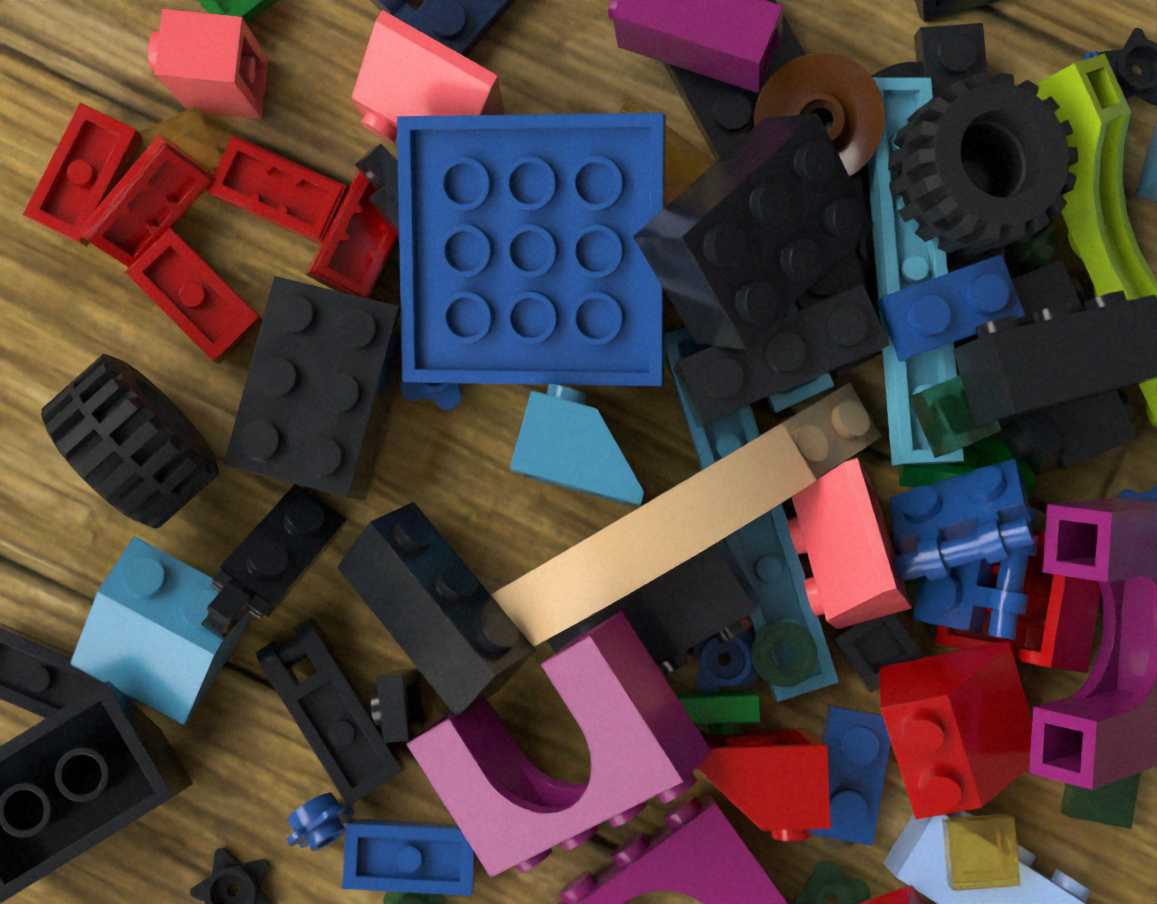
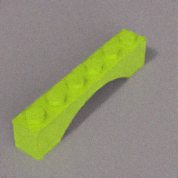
[1036,53,1157,429]

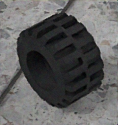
[888,72,1078,256]
[41,354,219,528]

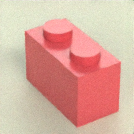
[148,9,269,119]

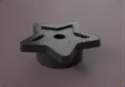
[1100,28,1157,106]
[190,848,270,904]

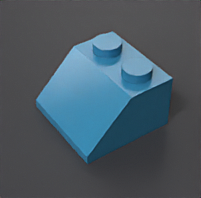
[509,384,644,507]
[70,536,253,727]

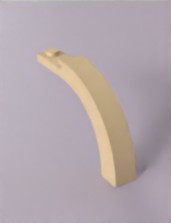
[491,383,882,647]

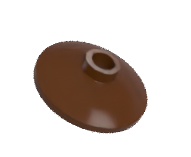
[754,53,885,177]

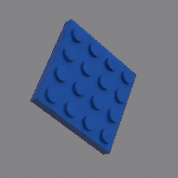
[397,113,666,386]

